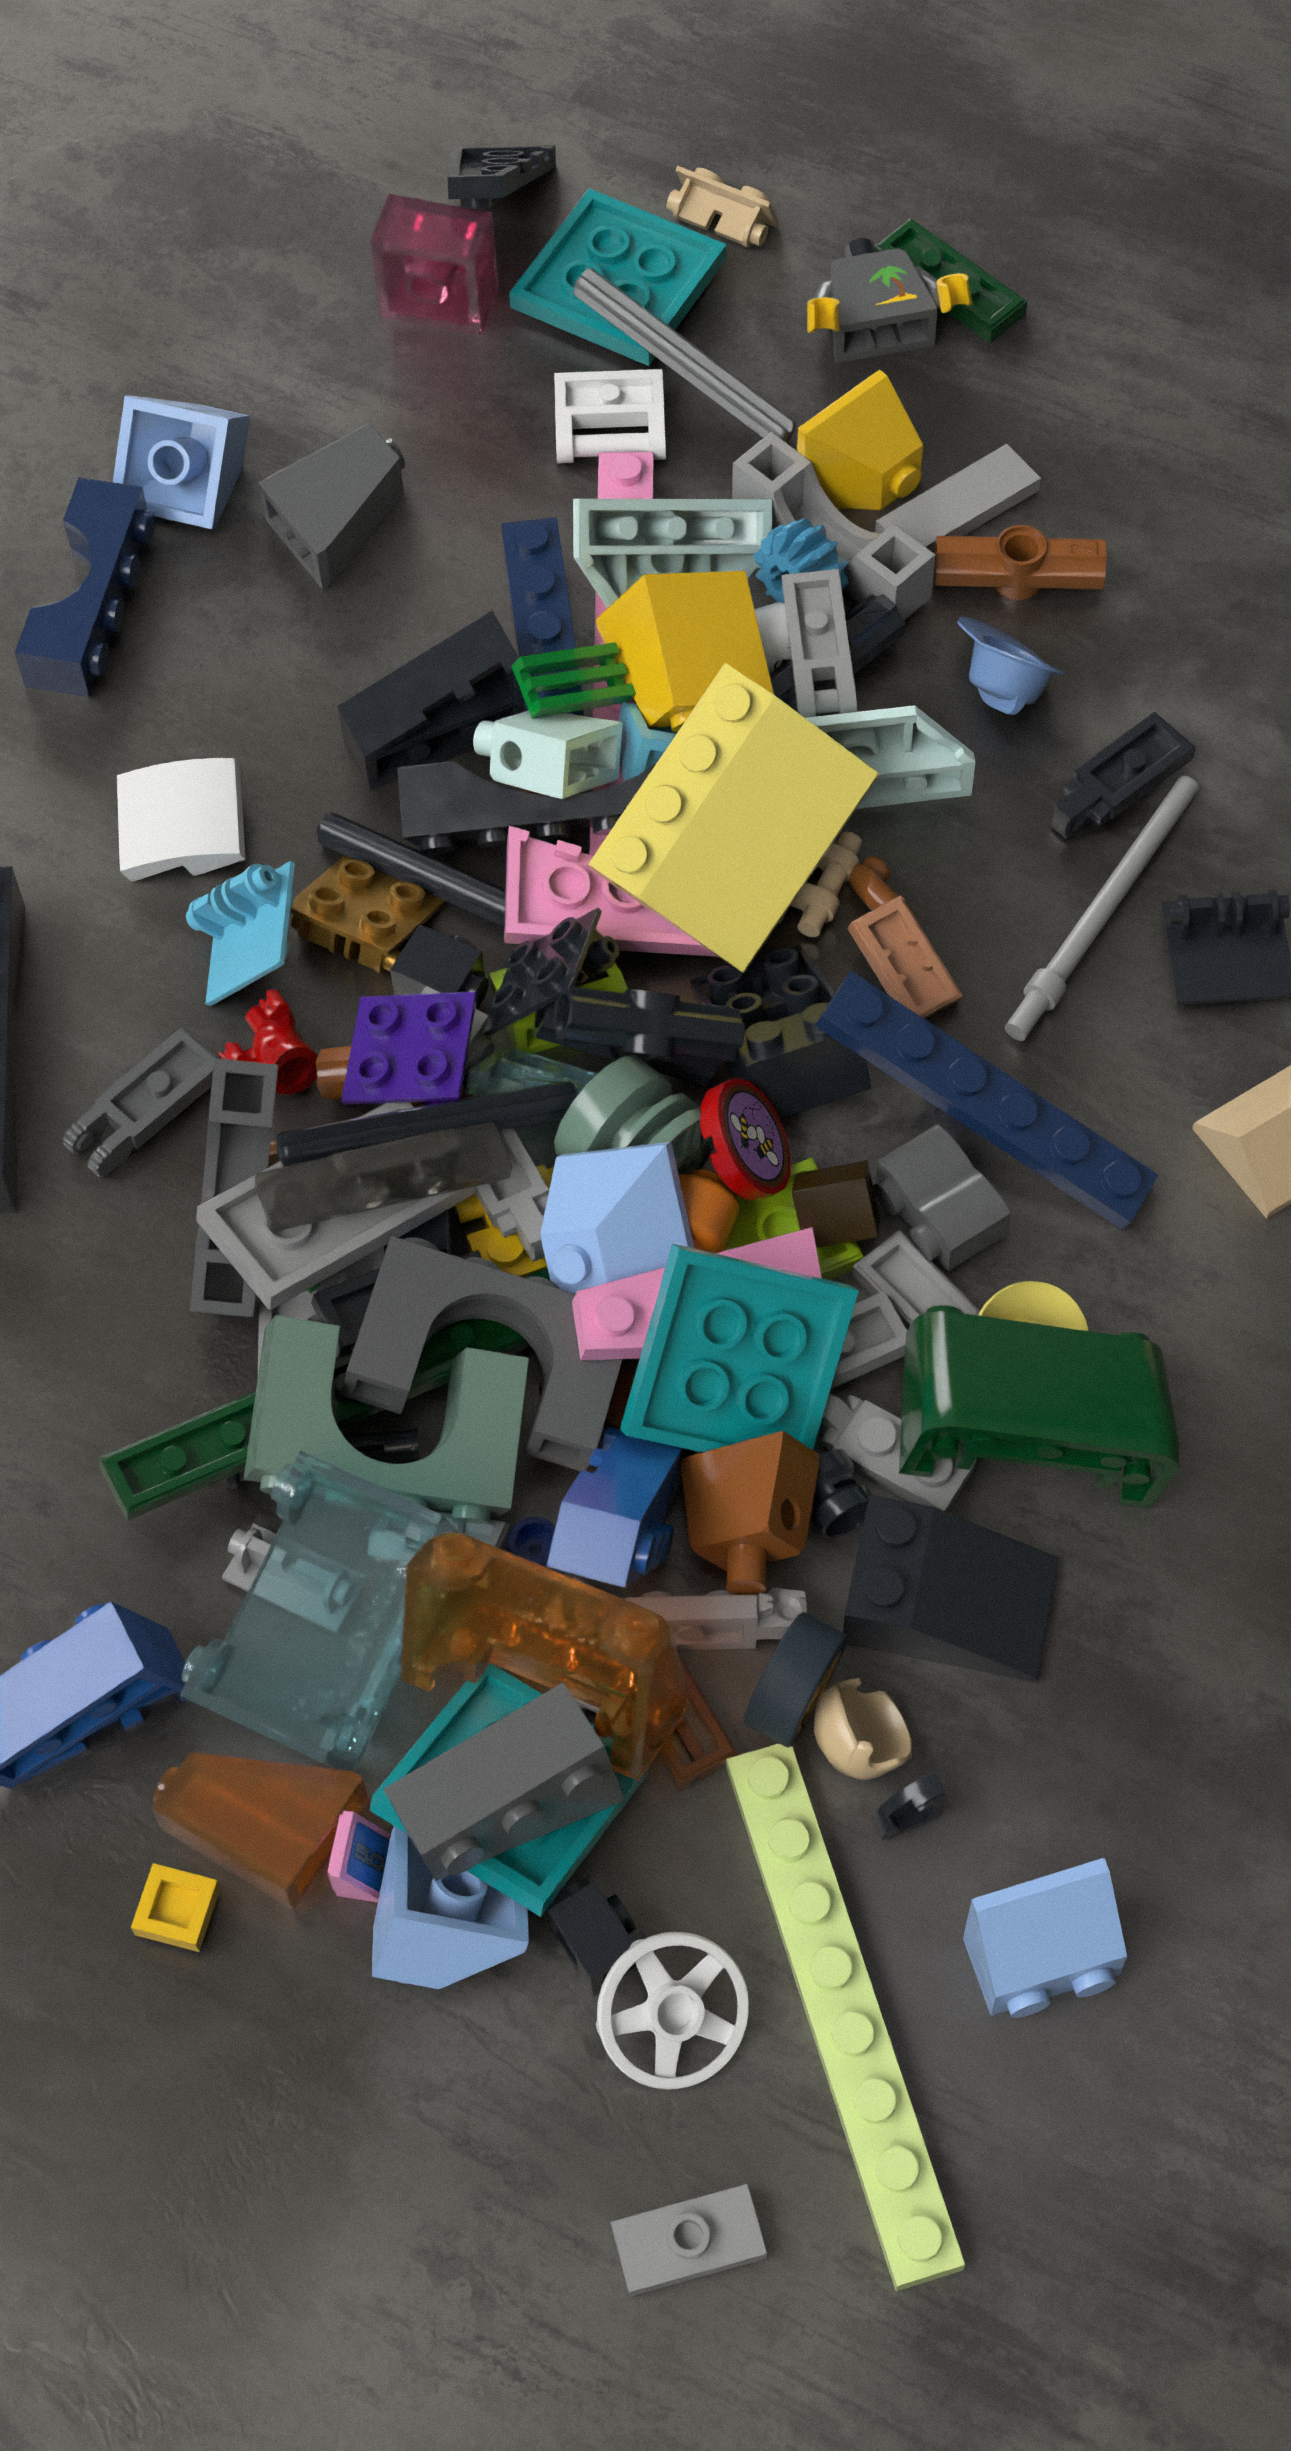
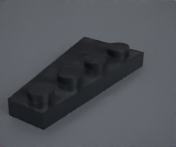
[447,145,556,209]

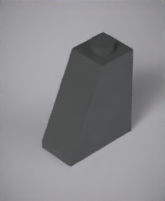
[258,423,405,590]

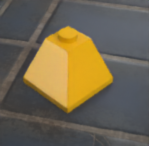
[797,369,923,510]

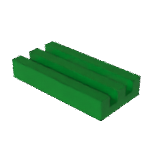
[511,642,636,718]

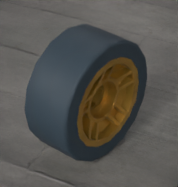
[743,1612,848,1748]

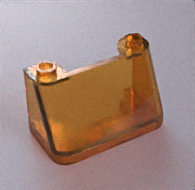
[400,1532,689,1781]

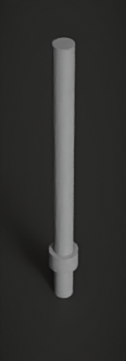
[1005,776,1199,1041]

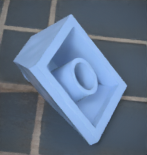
[113,395,250,529]
[540,1142,694,1294]
[372,1826,529,1989]

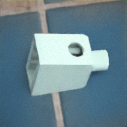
[473,711,622,799]

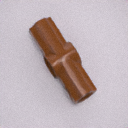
[934,525,1107,600]

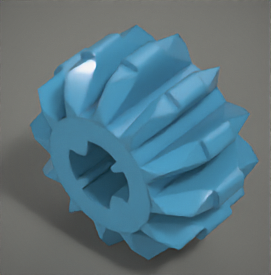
[754,518,849,603]

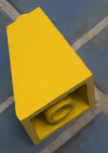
[596,571,774,733]

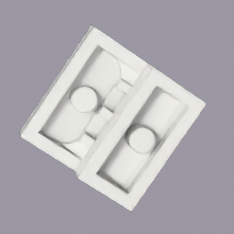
[117,758,245,882]

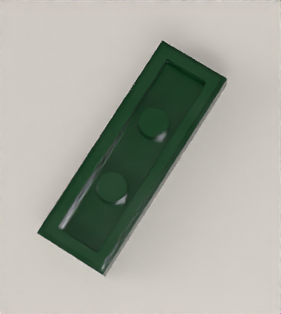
[874,218,1027,343]

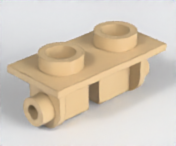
[666,165,779,248]

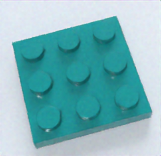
[509,188,726,366]
[620,1243,859,1452]
[370,1659,652,1917]

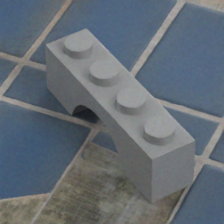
[732,432,935,620]

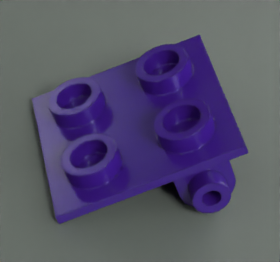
[341,992,477,1106]

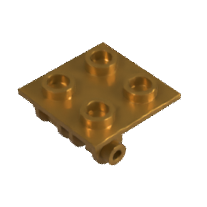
[290,856,445,974]

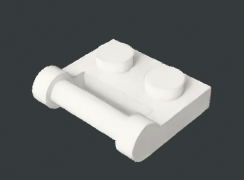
[554,369,666,464]

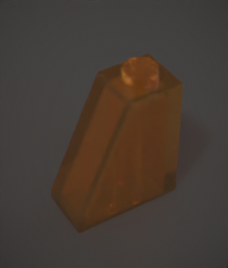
[151,1752,369,1910]

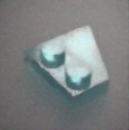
[465,1045,598,1096]

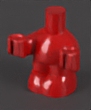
[218,989,318,1095]

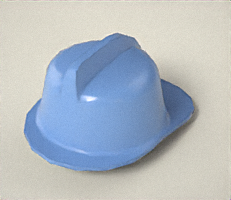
[958,617,1065,715]

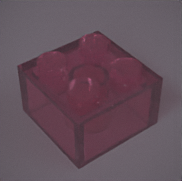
[370,194,498,335]

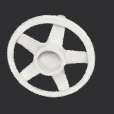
[596,1932,749,2090]

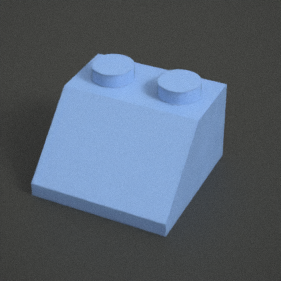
[963,1858,1127,2018]

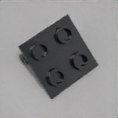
[1161,889,1291,1005]
[482,908,619,1037]

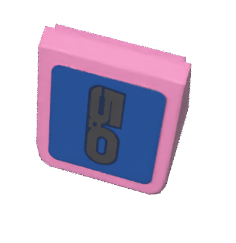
[327,1811,391,1902]

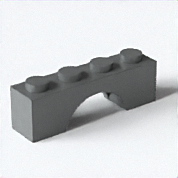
[190,1058,278,1317]

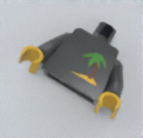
[806,238,973,363]

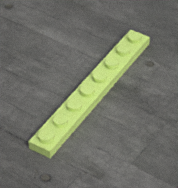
[726,1744,965,2292]

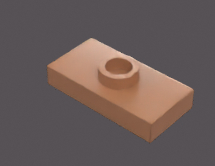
[847,895,963,1020]

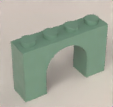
[244,1315,529,1525]

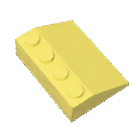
[588,663,879,973]

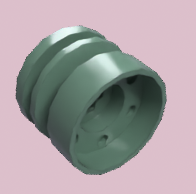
[554,1054,714,1175]

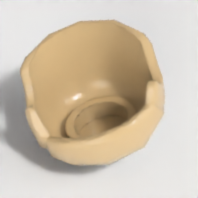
[814,1678,912,1780]

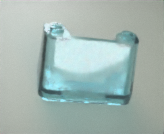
[180,1451,462,1774]

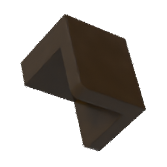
[792,1160,880,1248]

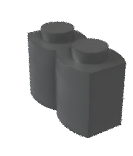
[874,1124,1011,1271]

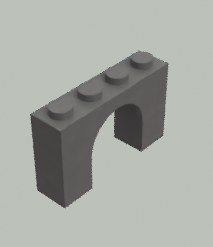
[340,1236,622,1471]

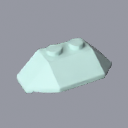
[573,499,772,608]
[806,705,975,809]

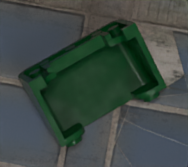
[899,1305,1179,1508]

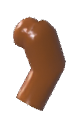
[849,856,916,916]

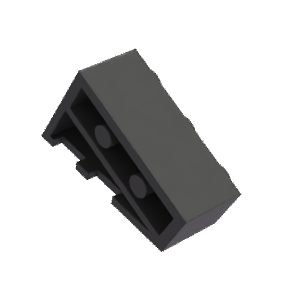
[383,1682,625,1881]

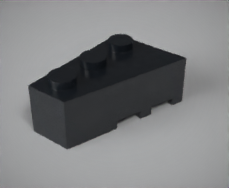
[338,610,525,791]

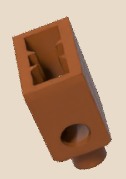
[681,1431,819,1595]

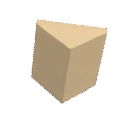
[1192,1065,1291,1219]

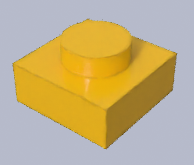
[131,1863,221,1952]

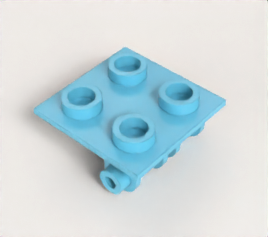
[186,861,295,1006]

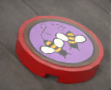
[700,1078,791,1201]

